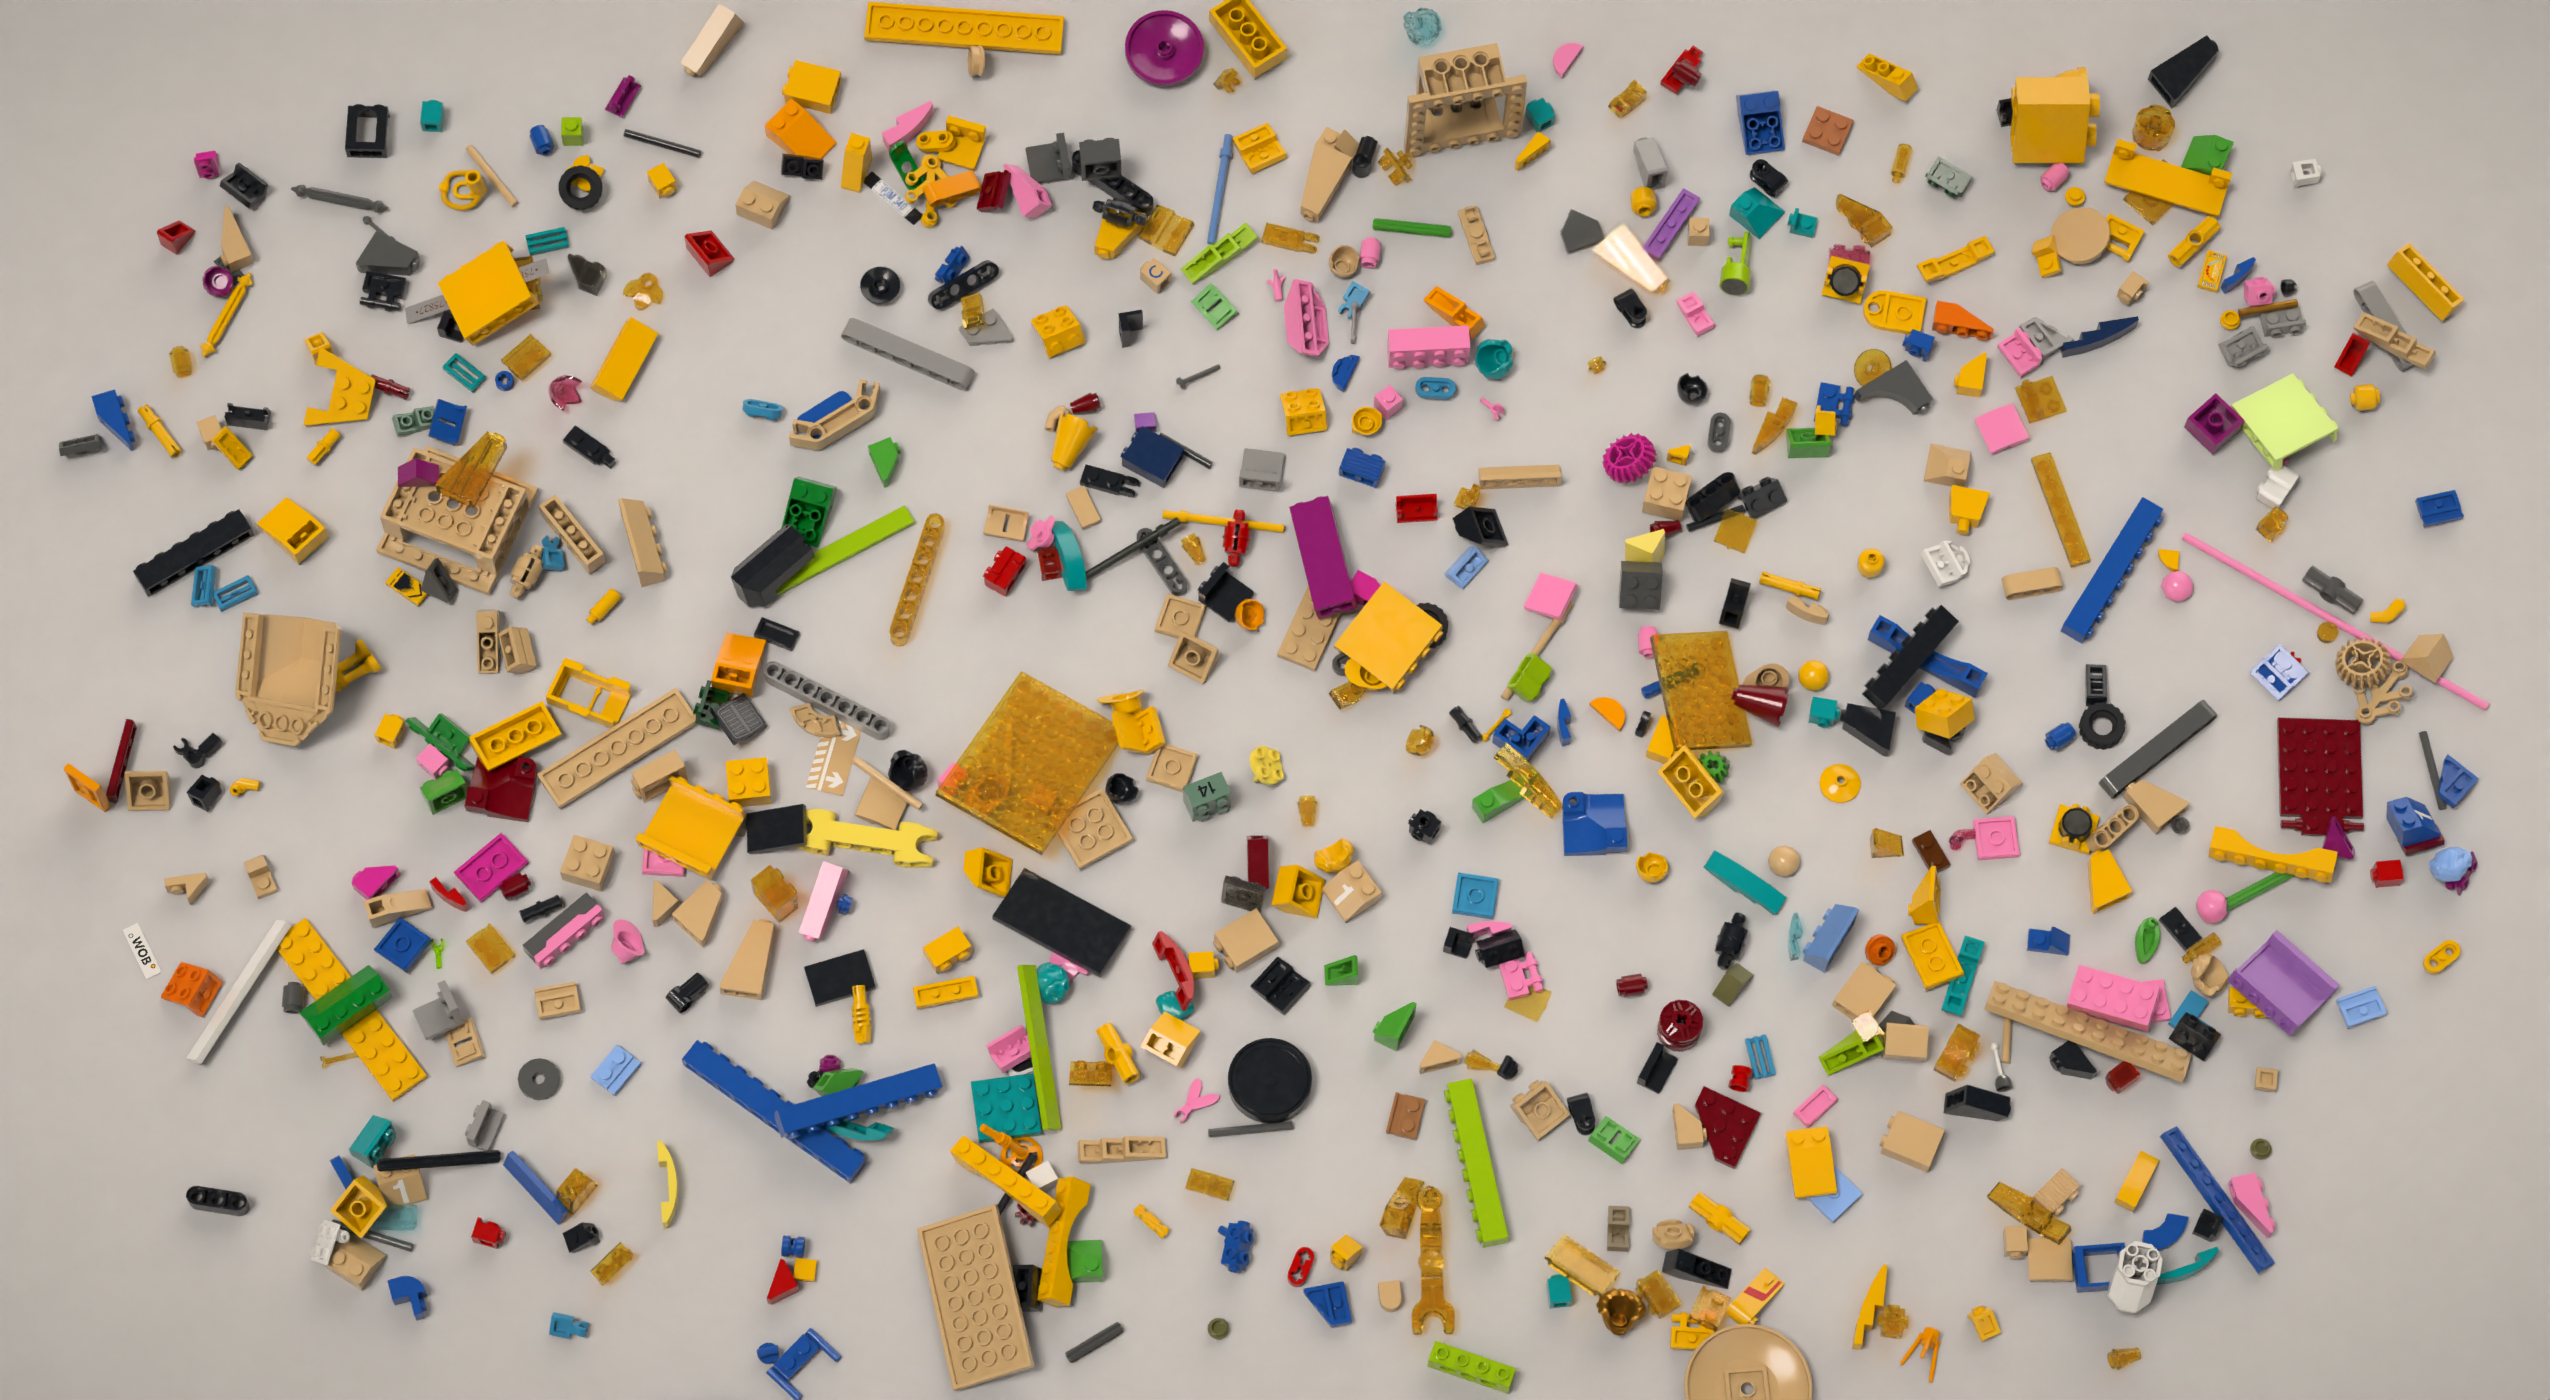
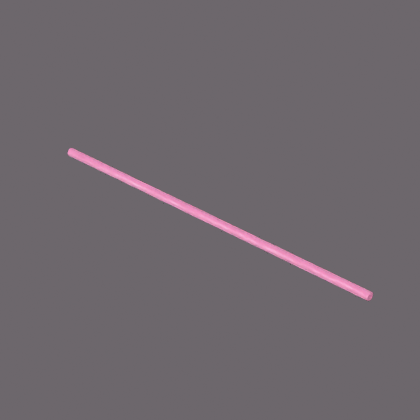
[2182,532,2489,710]

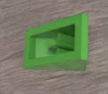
[1324,955,1358,986]

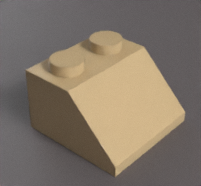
[735,181,790,230]
[326,1233,386,1291]

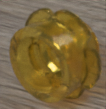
[1587,357,1606,374]

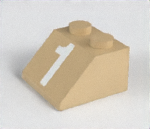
[1322,860,1382,922]
[373,1154,428,1211]

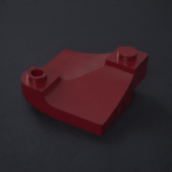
[464,757,537,822]

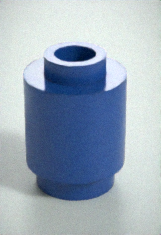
[530,125,555,156]
[2045,722,2076,751]

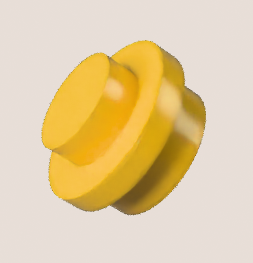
[2065,187,2085,207]
[2220,310,2240,330]

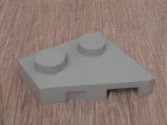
[959,308,1013,346]
[2019,317,2073,359]

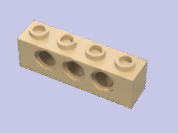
[539,495,606,574]

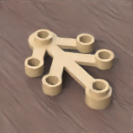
[2353,661,2412,725]

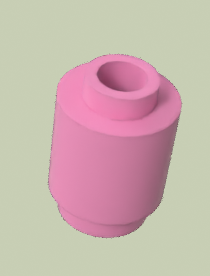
[2040,163,2070,191]
[1360,237,1381,268]
[1638,626,1659,658]

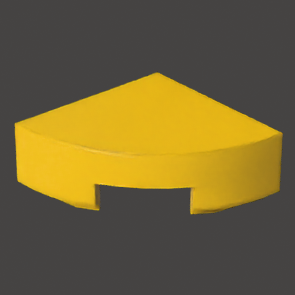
[2158,549,2179,572]

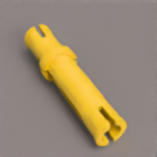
[137,404,182,458]
[1759,571,1821,600]

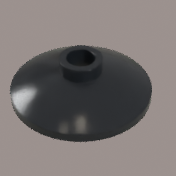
[860,267,900,304]

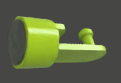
[1719,232,1751,295]

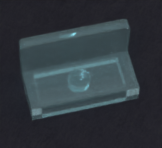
[372,1204,417,1230]

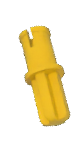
[307,428,341,465]

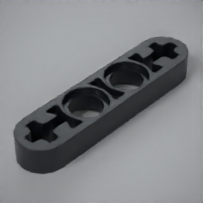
[928,260,999,309]

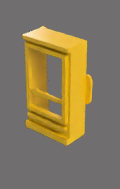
[545,658,632,728]

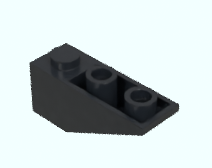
[1662,1249,1732,1289]

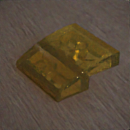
[1138,205,1194,256]

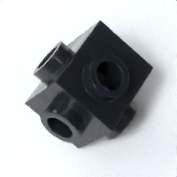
[1408,809,1442,845]

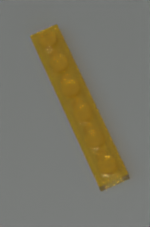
[2031,452,2091,568]

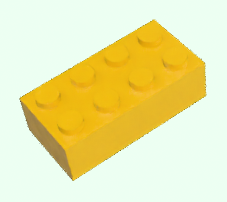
[1209,0,1287,79]

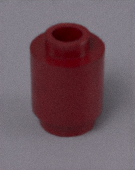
[1671,60,1702,87]
[498,872,531,900]
[1616,973,1648,997]

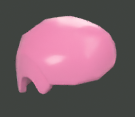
[2161,571,2193,602]
[2196,890,2228,923]

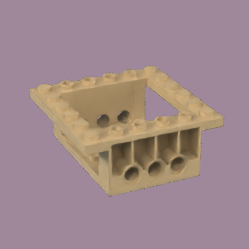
[1403,43,1527,156]
[376,446,539,595]

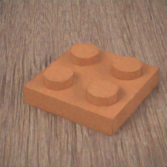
[1802,106,1854,156]

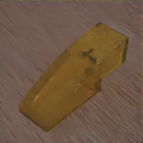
[1752,397,1797,455]

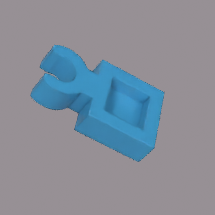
[1338,281,1370,319]
[541,535,565,571]

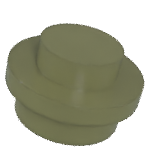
[2250,1138,2271,1160]
[1208,1318,1229,1339]

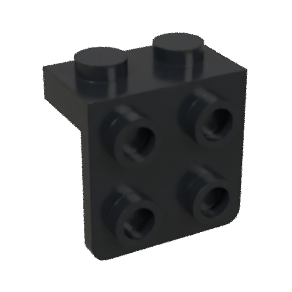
[1198,562,1254,622]

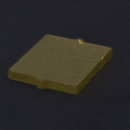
[1713,508,1757,553]
[1504,986,1551,1022]

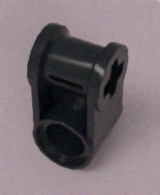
[1750,159,1788,197]
[1613,288,1647,328]
[1567,1092,1595,1136]

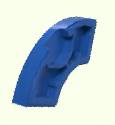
[2142,1213,2188,1251]

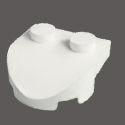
[1920,540,1970,587]

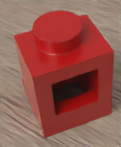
[471,1217,506,1249]

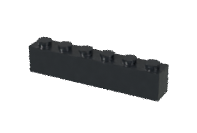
[133,509,254,597]
[1862,605,1959,710]

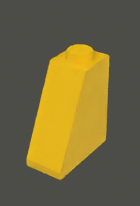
[841,133,872,193]
[1094,208,1146,259]
[2088,849,2132,914]

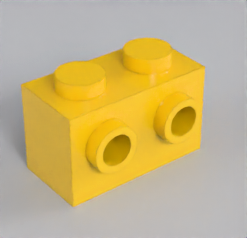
[923,926,972,974]

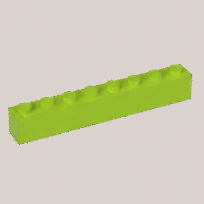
[1444,1078,1508,1248]

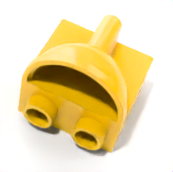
[2010,67,2100,163]

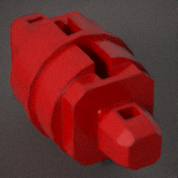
[1222,509,1251,567]

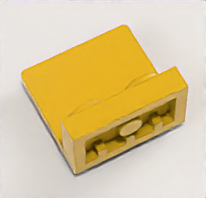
[937,115,987,170]
[1280,388,1327,436]

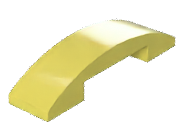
[657,1141,678,1228]

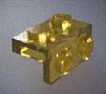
[1635,1270,1681,1319]

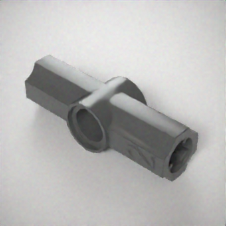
[2302,565,2363,614]

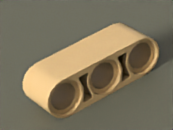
[2001,567,2063,600]
[2086,805,2139,852]

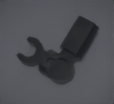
[173,733,223,769]

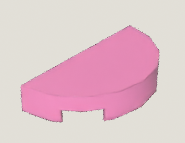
[1553,43,1583,78]

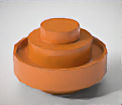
[1865,934,1895,965]

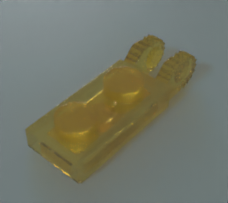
[1261,222,1320,253]

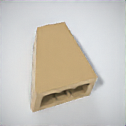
[2123,779,2189,834]
[672,880,723,947]

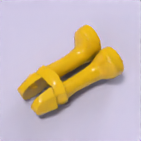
[335,639,382,693]

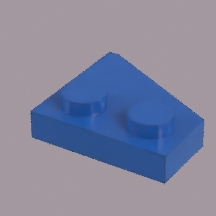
[2437,754,2479,808]
[1303,1281,1352,1328]

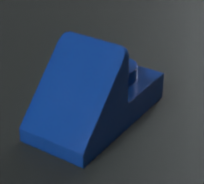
[2027,926,2070,956]

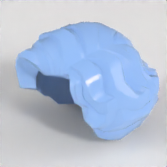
[2429,847,2472,882]

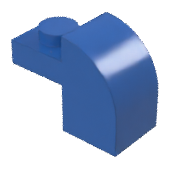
[387,1276,428,1321]

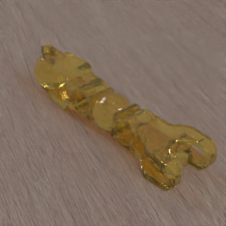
[1411,1185,1454,1335]

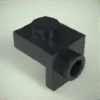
[563,1222,600,1253]

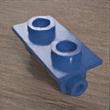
[934,245,970,283]

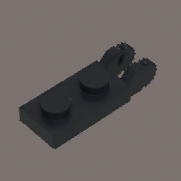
[1080,464,1139,497]

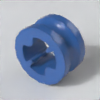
[495,371,514,391]

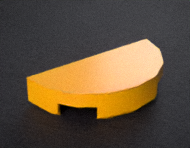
[1589,697,1625,732]

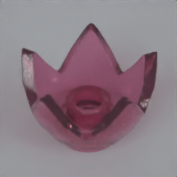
[548,375,582,411]

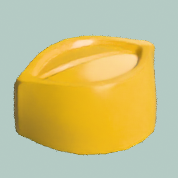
[1352,406,1382,436]

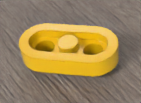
[916,130,956,153]
[2423,940,2461,974]

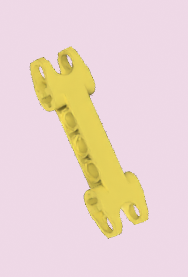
[796,809,938,868]

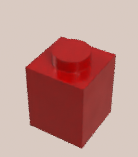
[2370,859,2404,888]

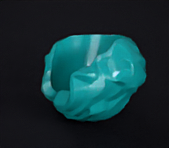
[1475,339,1513,379]
[1036,962,1070,1004]

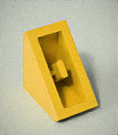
[304,332,333,365]

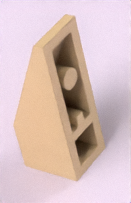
[220,206,253,272]

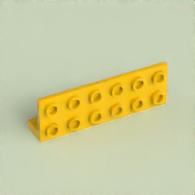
[2104,139,2232,217]

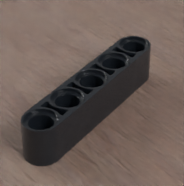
[1072,150,1153,217]

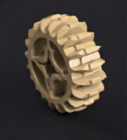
[2335,637,2391,689]

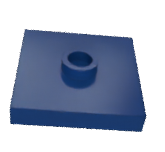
[374,917,432,973]

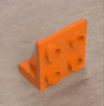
[161,962,223,1018]

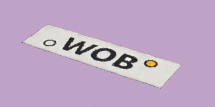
[123,923,161,979]

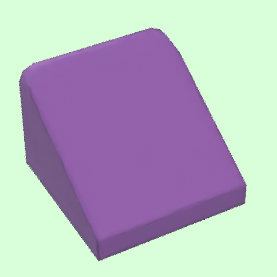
[1134,412,1156,432]

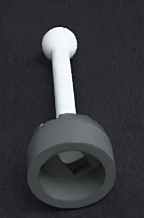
[1990,1043,2013,1092]

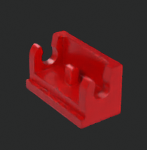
[1395,494,1438,523]

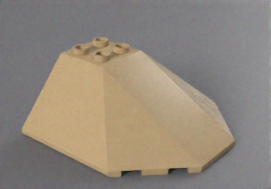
[235,612,341,746]

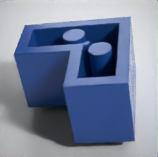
[1492,715,1551,765]

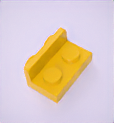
[2228,987,2267,1018]

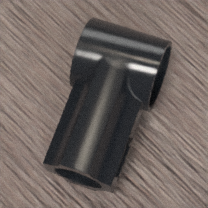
[1352,136,1378,178]
[666,972,709,1013]

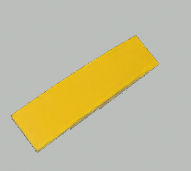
[1852,1265,1887,1350]

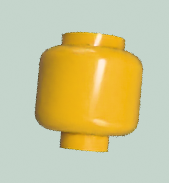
[1630,186,1657,217]
[2350,384,2380,411]
[1857,548,1885,578]

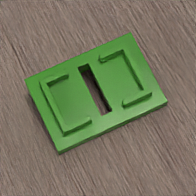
[1191,283,1239,330]
[1588,1116,1640,1165]

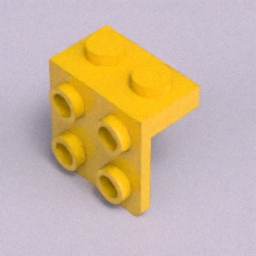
[1031,306,1085,358]
[1111,706,1166,755]

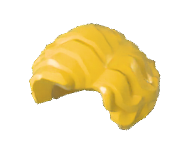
[1314,838,1354,873]

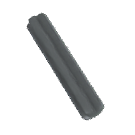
[1065,1322,1123,1363]

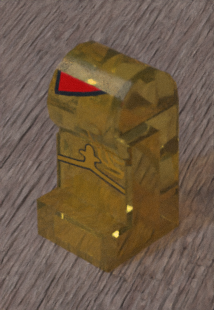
[1608,80,1647,118]

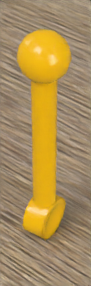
[1481,709,1511,742]

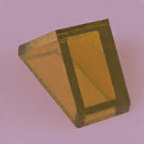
[1870,828,1904,858]

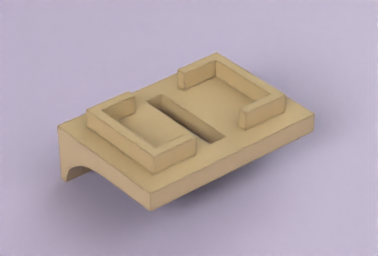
[983,505,1029,542]
[445,1017,486,1067]

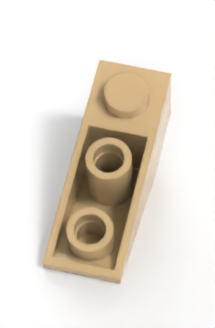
[476,609,500,673]
[363,889,432,928]

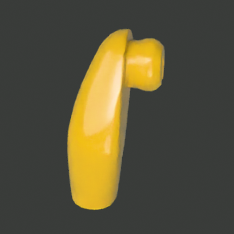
[2370,598,2405,623]

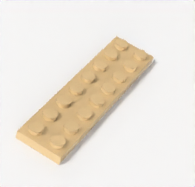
[537,688,696,809]

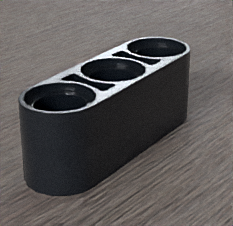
[1686,472,1740,522]
[186,1186,250,1216]

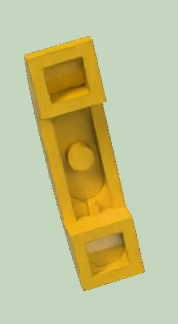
[1916,236,1995,282]

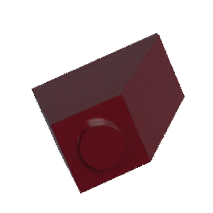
[1246,835,1269,892]

